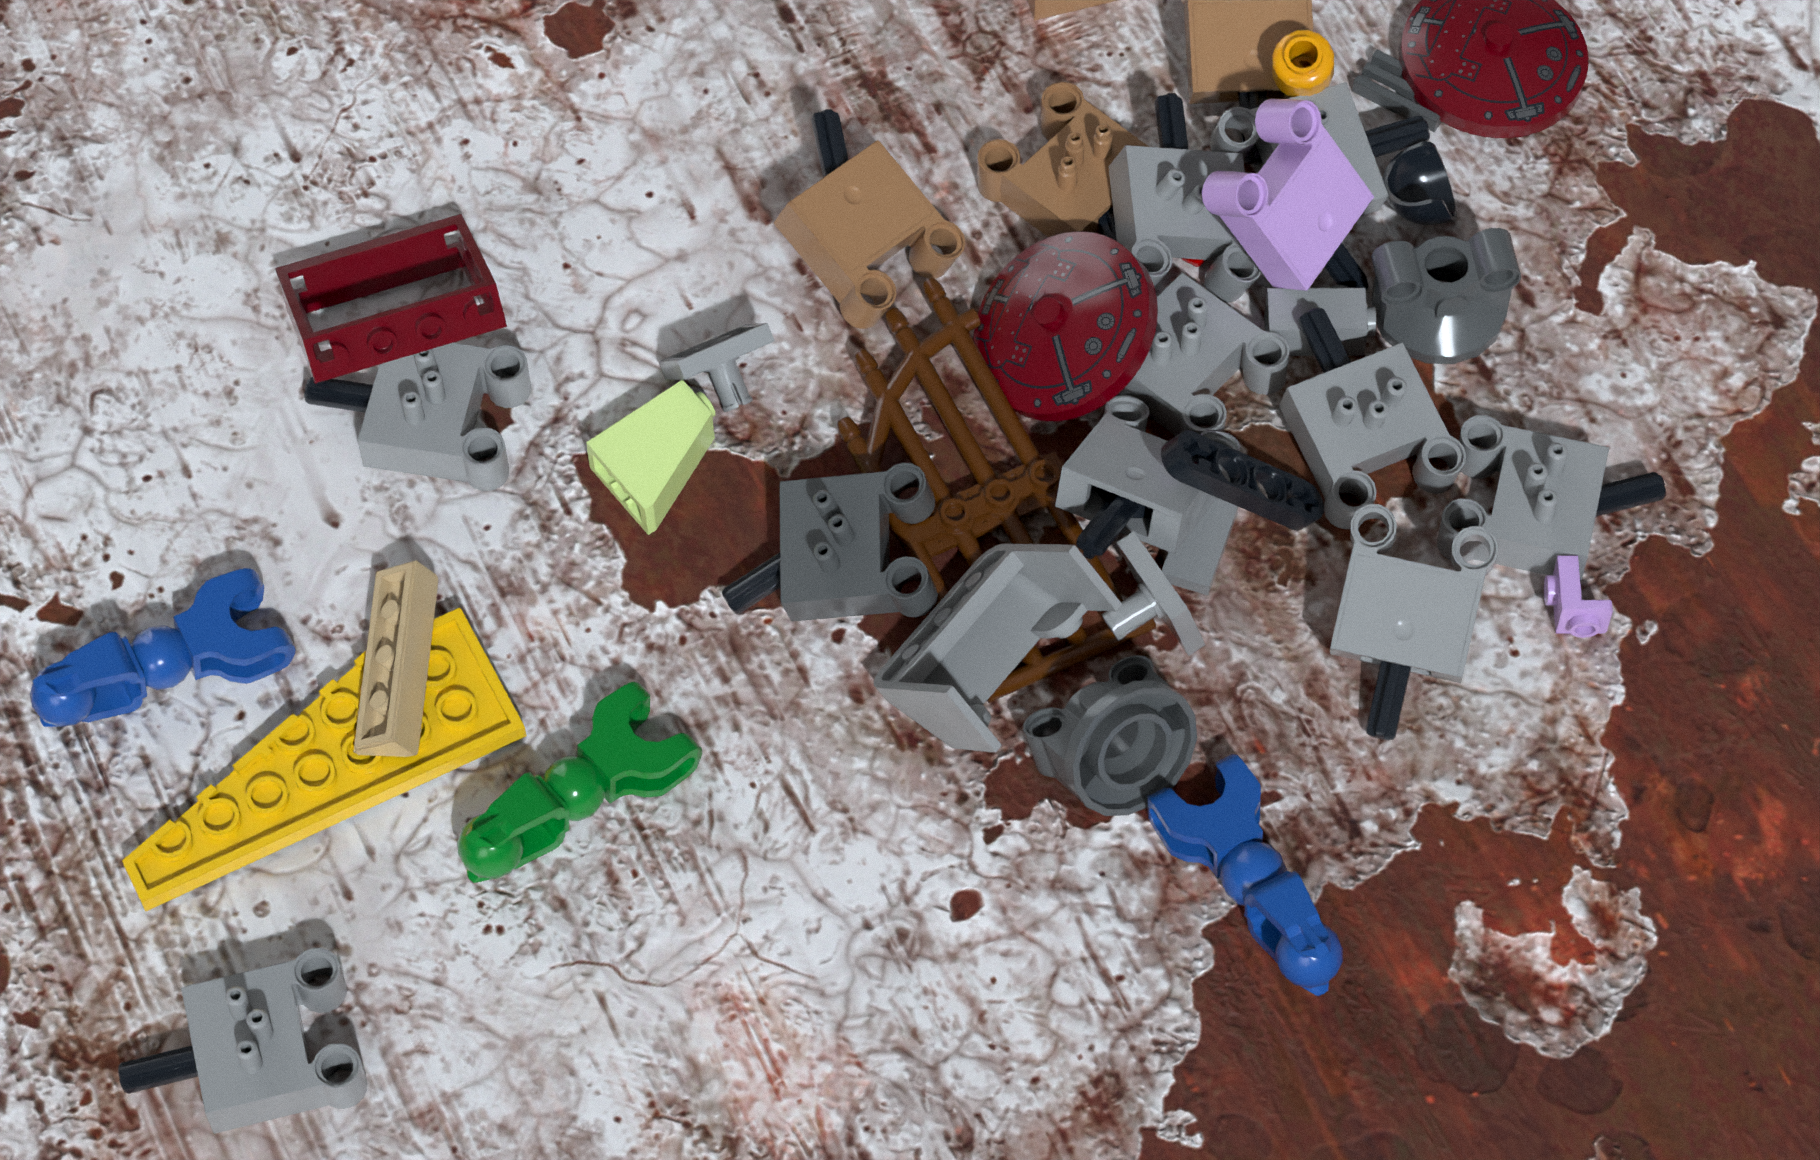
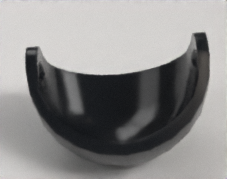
[1382,141,1457,225]

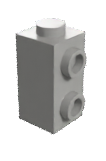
[1264,285,1376,356]

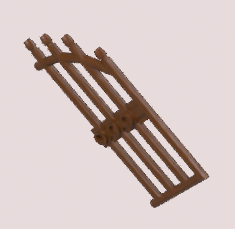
[837,278,1156,703]

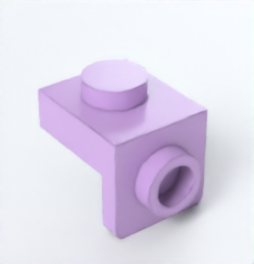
[1544,556,1613,638]

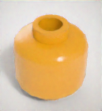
[1272,30,1334,97]

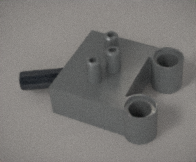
[722,463,938,622]

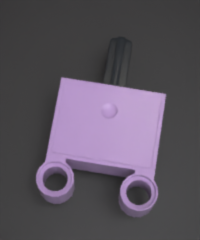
[1202,98,1374,291]

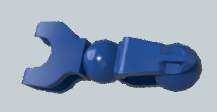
[30,568,296,727]
[1147,754,1343,996]

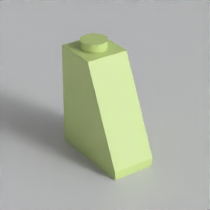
[586,380,716,535]

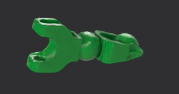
[457,682,702,883]

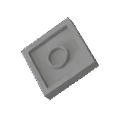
[658,323,775,412]
[1102,531,1205,656]

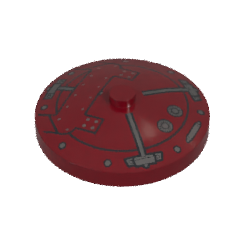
[1399,0,1589,138]
[973,231,1158,421]

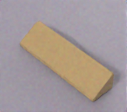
[353,560,438,757]

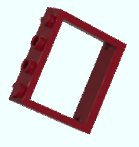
[275,214,507,384]

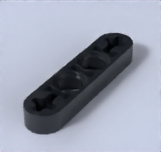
[1161,430,1324,531]

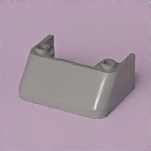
[874,544,1122,753]

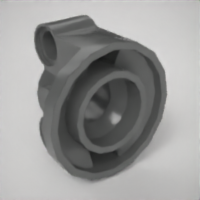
[1371,228,1521,364]
[1023,655,1197,816]

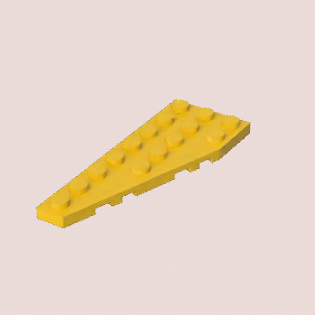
[122,607,527,912]

